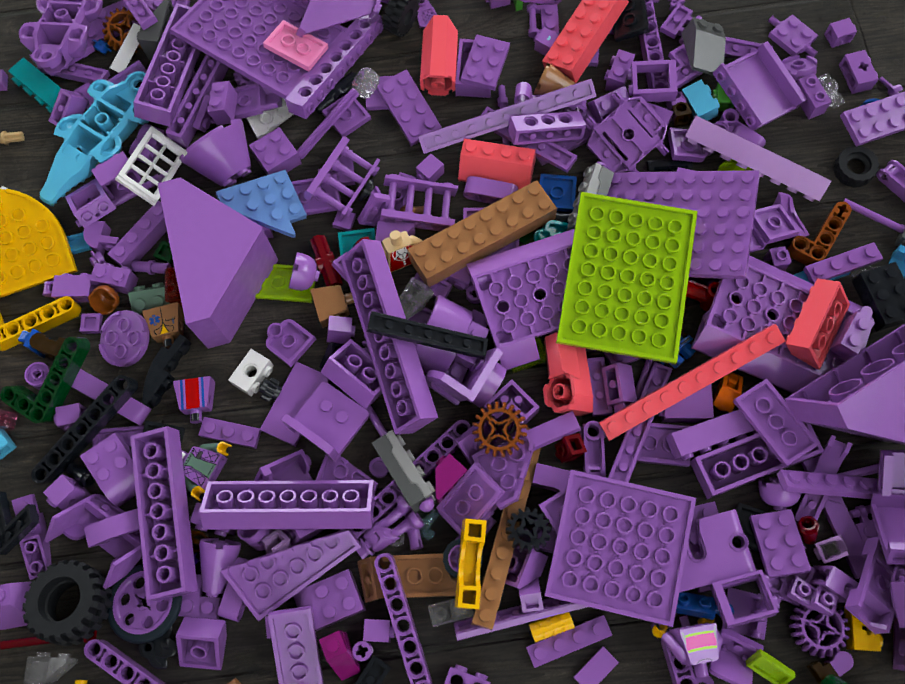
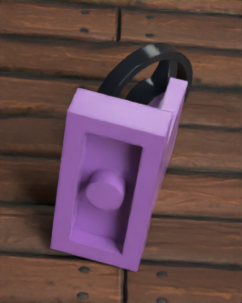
[357,179,391,226]

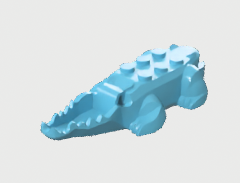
[40,71,149,206]

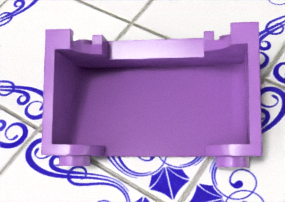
[254,449,325,546]

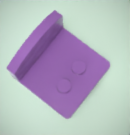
[425,347,506,407]
[281,381,370,462]

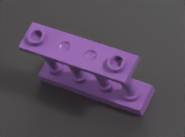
[303,136,380,222]
[379,174,458,231]

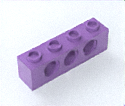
[508,111,586,145]

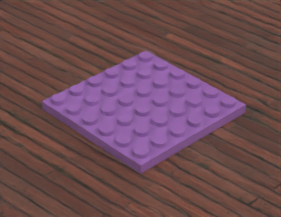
[544,470,696,627]

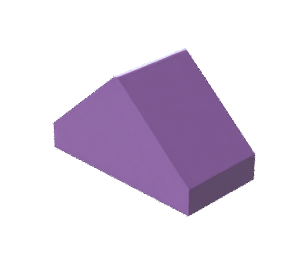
[158,177,278,349]
[785,324,905,445]

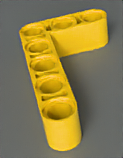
[0,296,81,351]

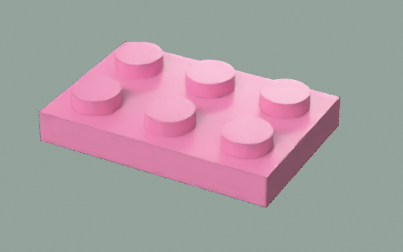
[263,20,328,72]

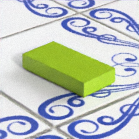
[746,649,795,684]

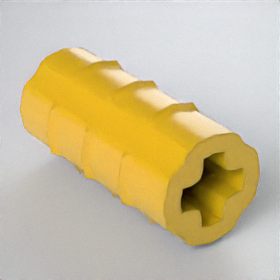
[528,612,575,642]

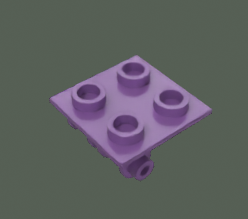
[722,588,768,640]

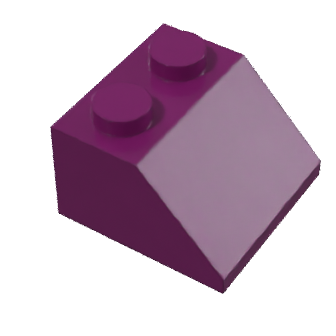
[435,453,468,504]

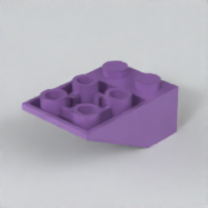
[587,86,633,150]

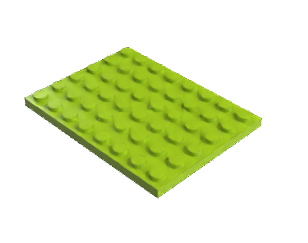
[556,192,698,364]

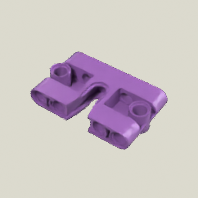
[679,509,756,593]

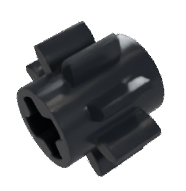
[258,377,282,402]

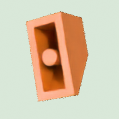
[713,372,743,412]

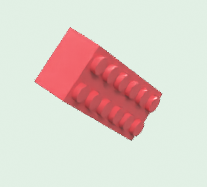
[542,0,629,83]

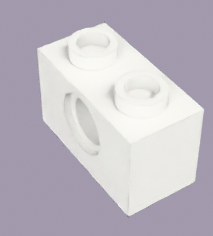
[228,349,274,397]

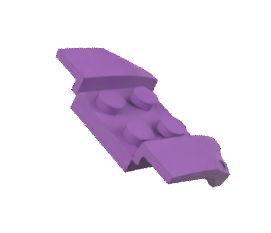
[750,192,810,253]

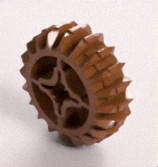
[102,7,143,53]
[472,402,528,457]

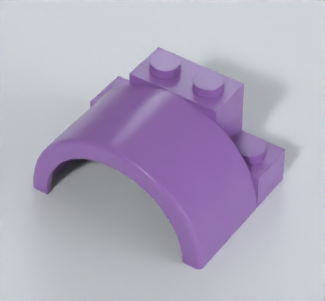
[415,295,489,383]

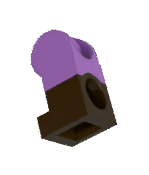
[666,91,692,128]
[806,651,854,684]

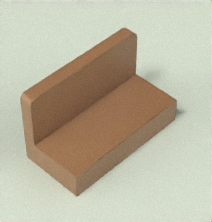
[357,556,394,603]

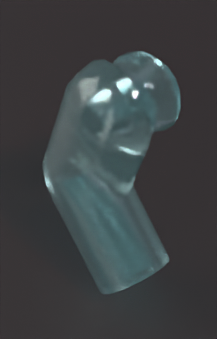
[420,509,439,541]

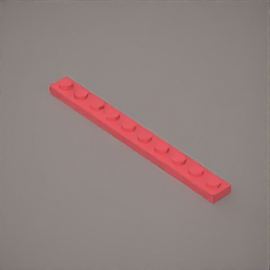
[598,324,786,441]

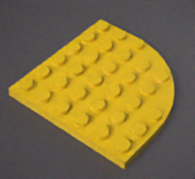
[0,189,78,298]

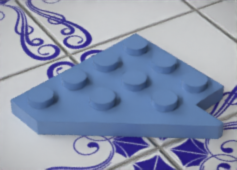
[216,170,307,238]

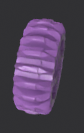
[789,604,851,658]

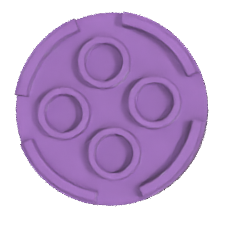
[99,310,150,367]

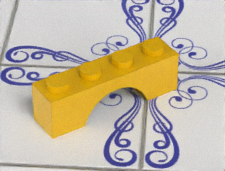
[455,518,487,609]

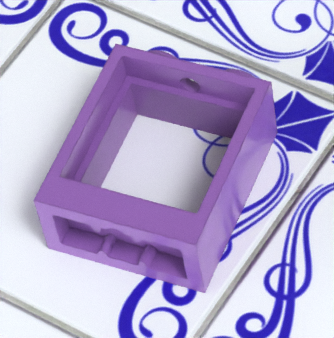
[628,60,678,102]
[65,178,117,228]
[710,569,780,629]

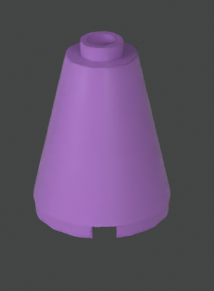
[199,538,241,597]

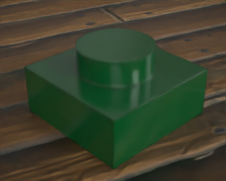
[153,240,173,265]

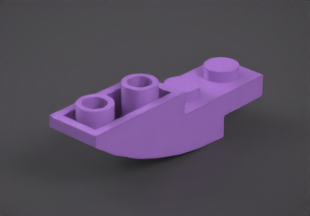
[11,494,51,580]

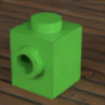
[711,82,734,111]

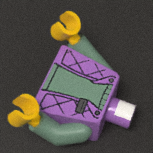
[181,441,232,501]

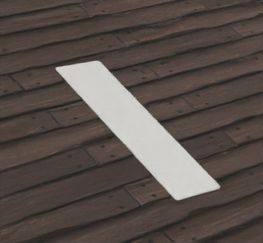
[110,23,141,73]

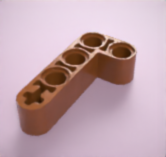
[787,202,851,266]

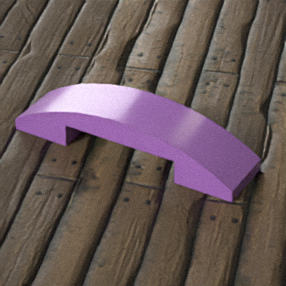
[84,509,140,548]

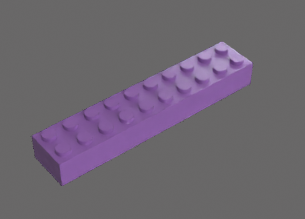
[341,239,438,435]

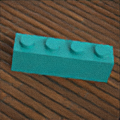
[8,57,61,113]

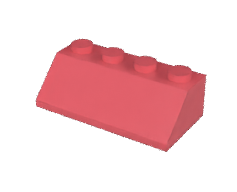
[458,138,536,190]
[786,278,850,370]

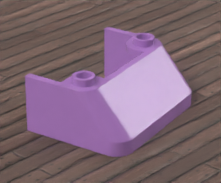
[44,494,142,589]

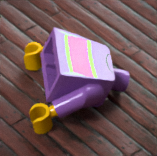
[652,618,723,677]

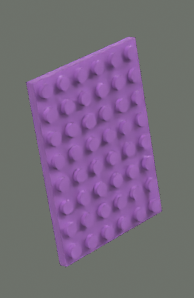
[170,0,347,99]
[607,170,760,279]

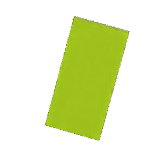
[255,264,315,303]

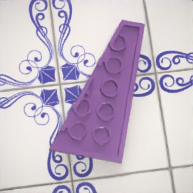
[221,529,361,621]

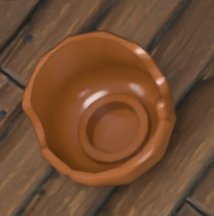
[88,285,120,315]

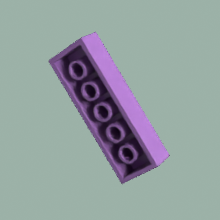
[690,422,825,499]

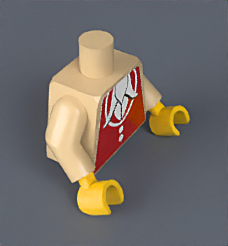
[382,230,422,272]

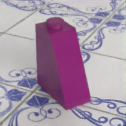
[319,631,362,681]

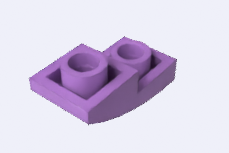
[786,576,839,616]

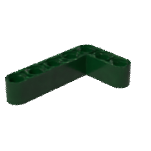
[0,337,90,423]

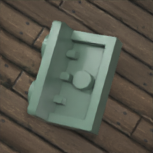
[128,282,171,314]

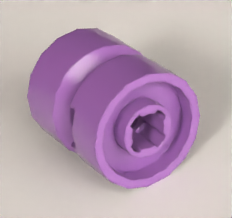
[24,362,51,390]
[237,529,274,551]

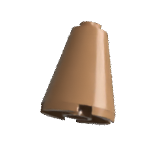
[533,62,576,95]

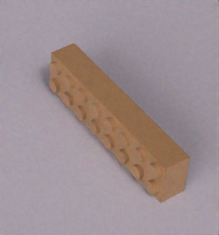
[407,180,557,288]

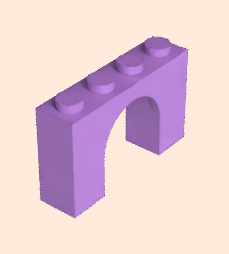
[524,463,570,553]

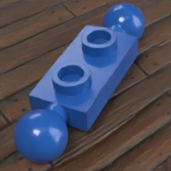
[676,592,734,620]

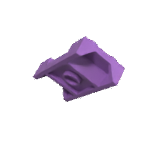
[845,536,896,634]

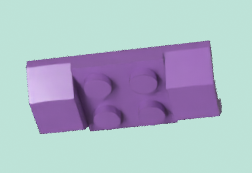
[211,83,282,124]

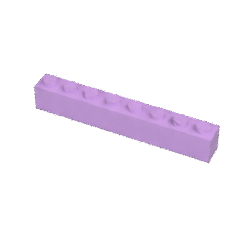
[685,116,831,202]

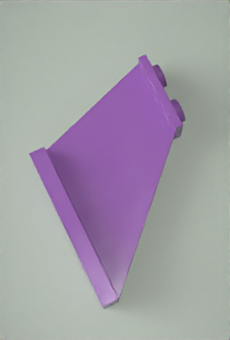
[296,0,382,37]

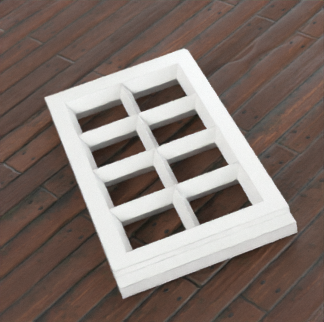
[115,125,187,206]

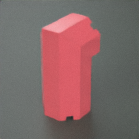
[420,15,458,96]
[543,332,593,416]

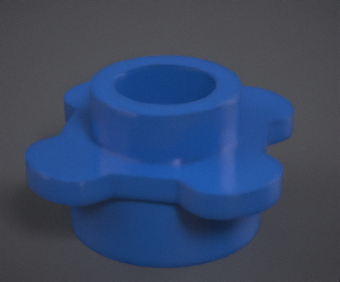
[92,39,112,55]

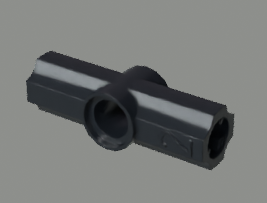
[315,72,361,114]

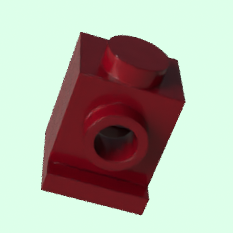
[555,433,587,463]

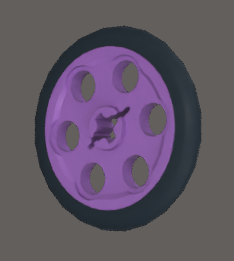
[107,564,182,643]

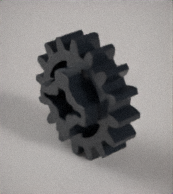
[505,507,552,554]

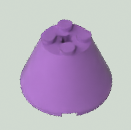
[179,119,252,187]

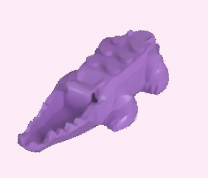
[19,0,103,74]

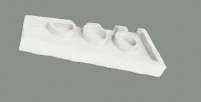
[247,98,294,139]

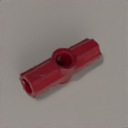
[310,234,343,287]

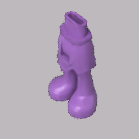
[356,494,425,559]

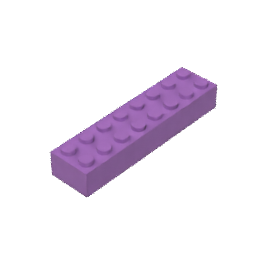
[133,3,201,127]
[130,426,198,601]
[199,480,375,530]

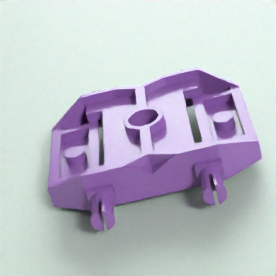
[584,91,669,174]

